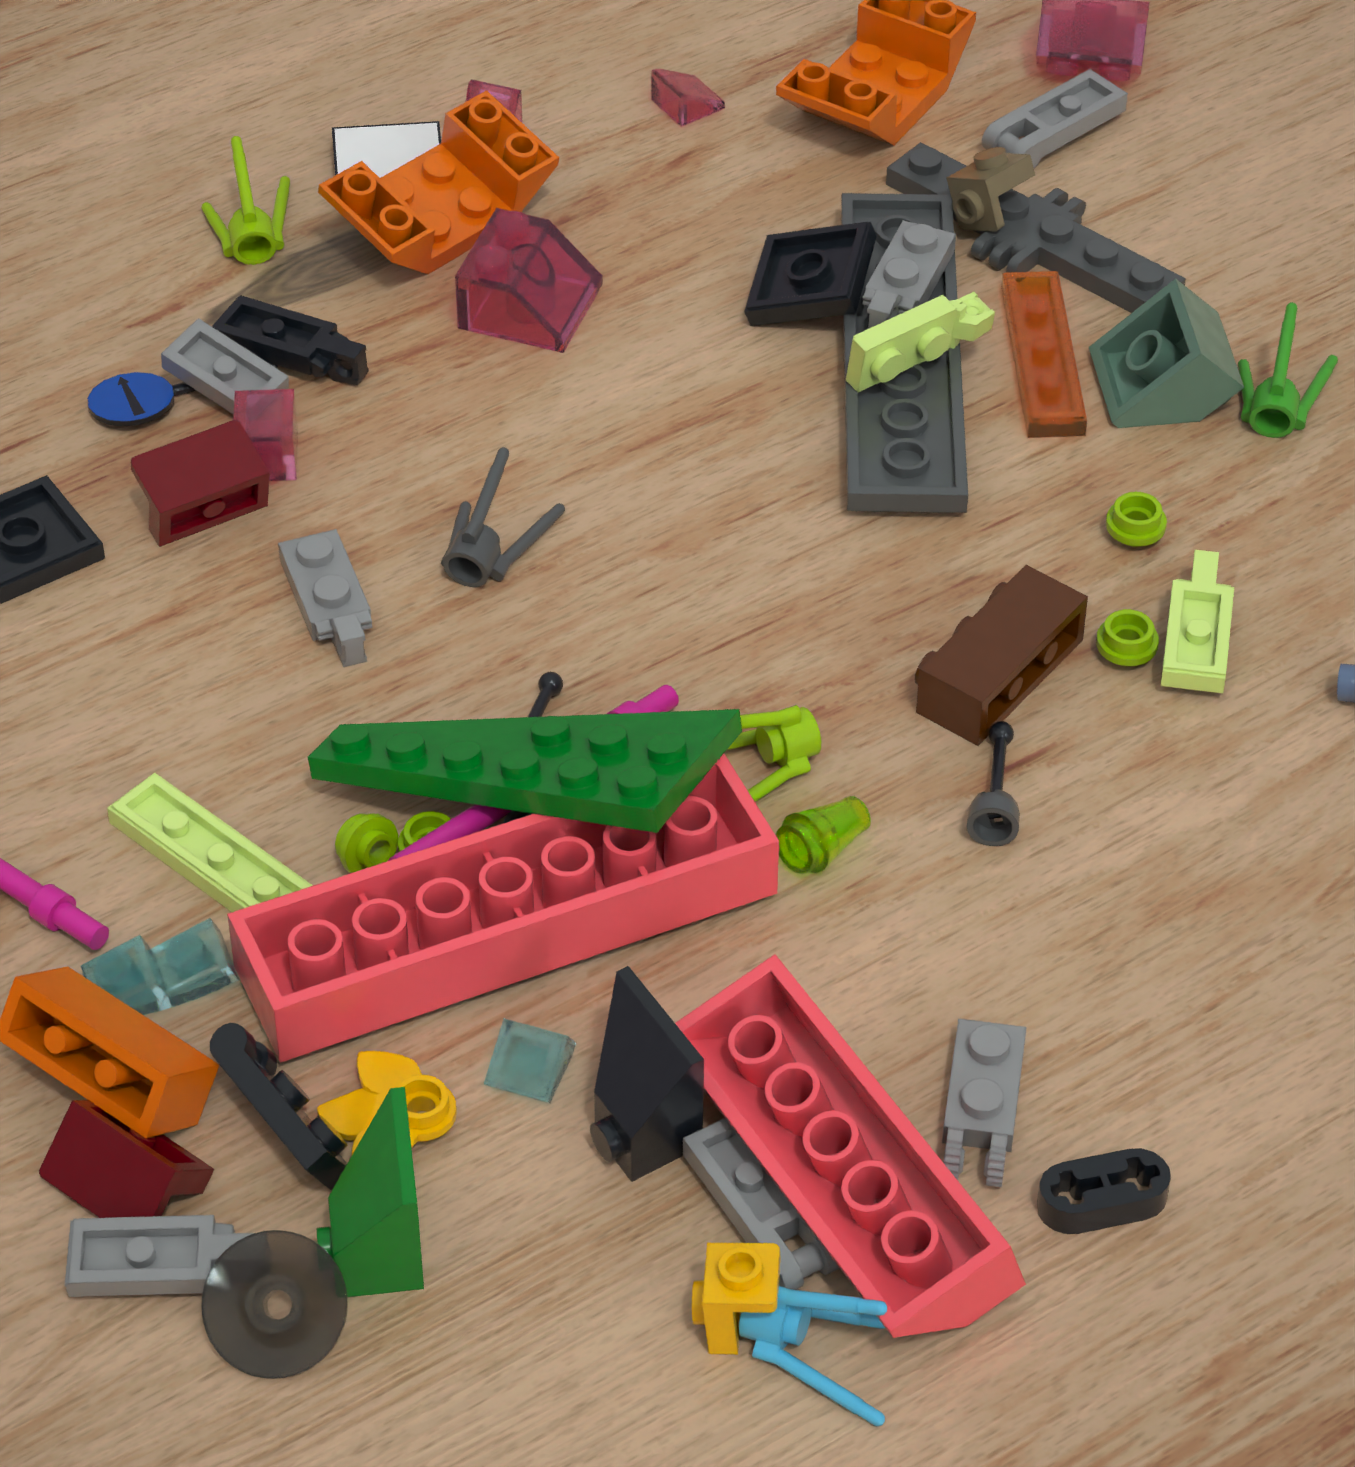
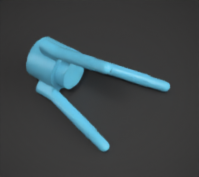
[739,1286,887,1426]

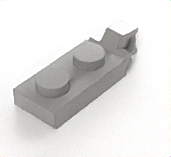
[863,220,956,329]
[278,529,372,667]
[65,1215,272,1297]

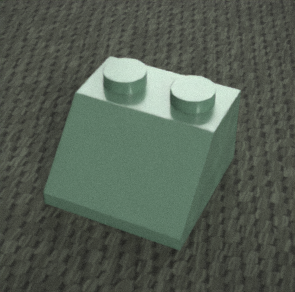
[1089,278,1244,428]

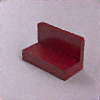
[131,420,270,547]
[39,1100,214,1218]

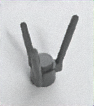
[441,447,565,587]

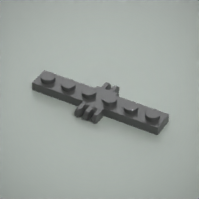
[886,142,1186,313]

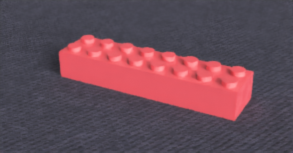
[227,754,779,1063]

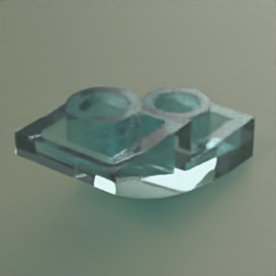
[81,918,239,1015]

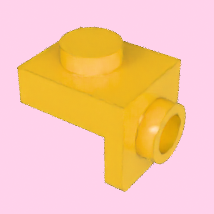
[692,1242,781,1355]

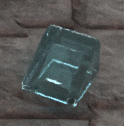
[484,1018,576,1103]

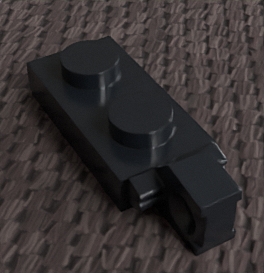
[212,295,369,385]

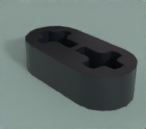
[1037,1148,1171,1234]

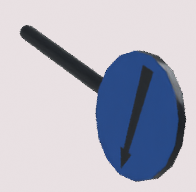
[87,362,278,426]

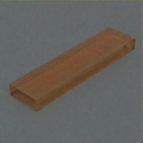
[1001,271,1087,438]

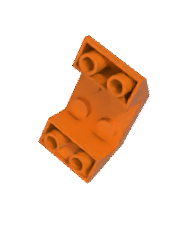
[776,0,976,146]
[318,90,560,274]

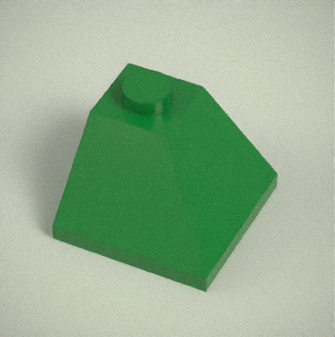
[316,1087,424,1298]

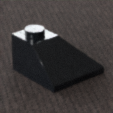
[590,966,704,1182]

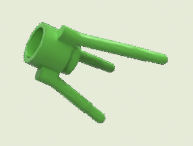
[1238,302,1338,438]

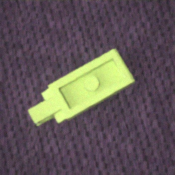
[846,292,995,392]
[1161,550,1234,693]

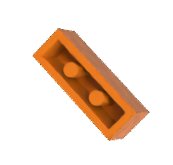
[0,966,219,1138]

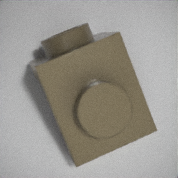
[946,147,1035,232]

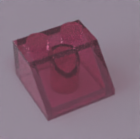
[1036,0,1150,81]
[455,208,603,353]

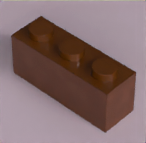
[915,565,1088,746]

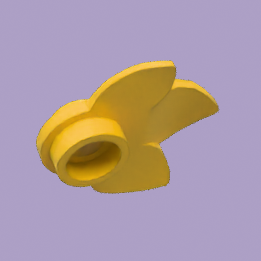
[317,1051,457,1155]

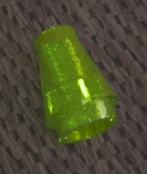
[775,796,871,874]

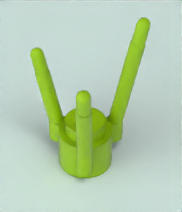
[201,136,290,265]
[727,705,822,802]

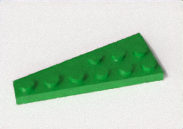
[308,709,742,833]

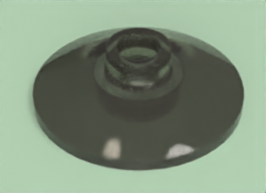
[201,1230,348,1379]

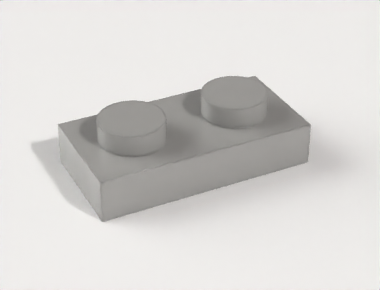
[161,318,289,426]

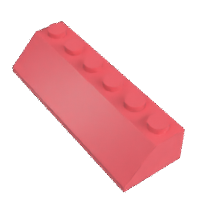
[675,954,1026,1338]

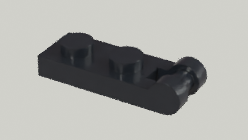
[210,1023,348,1191]

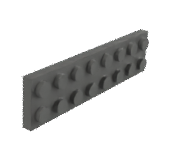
[841,193,968,513]

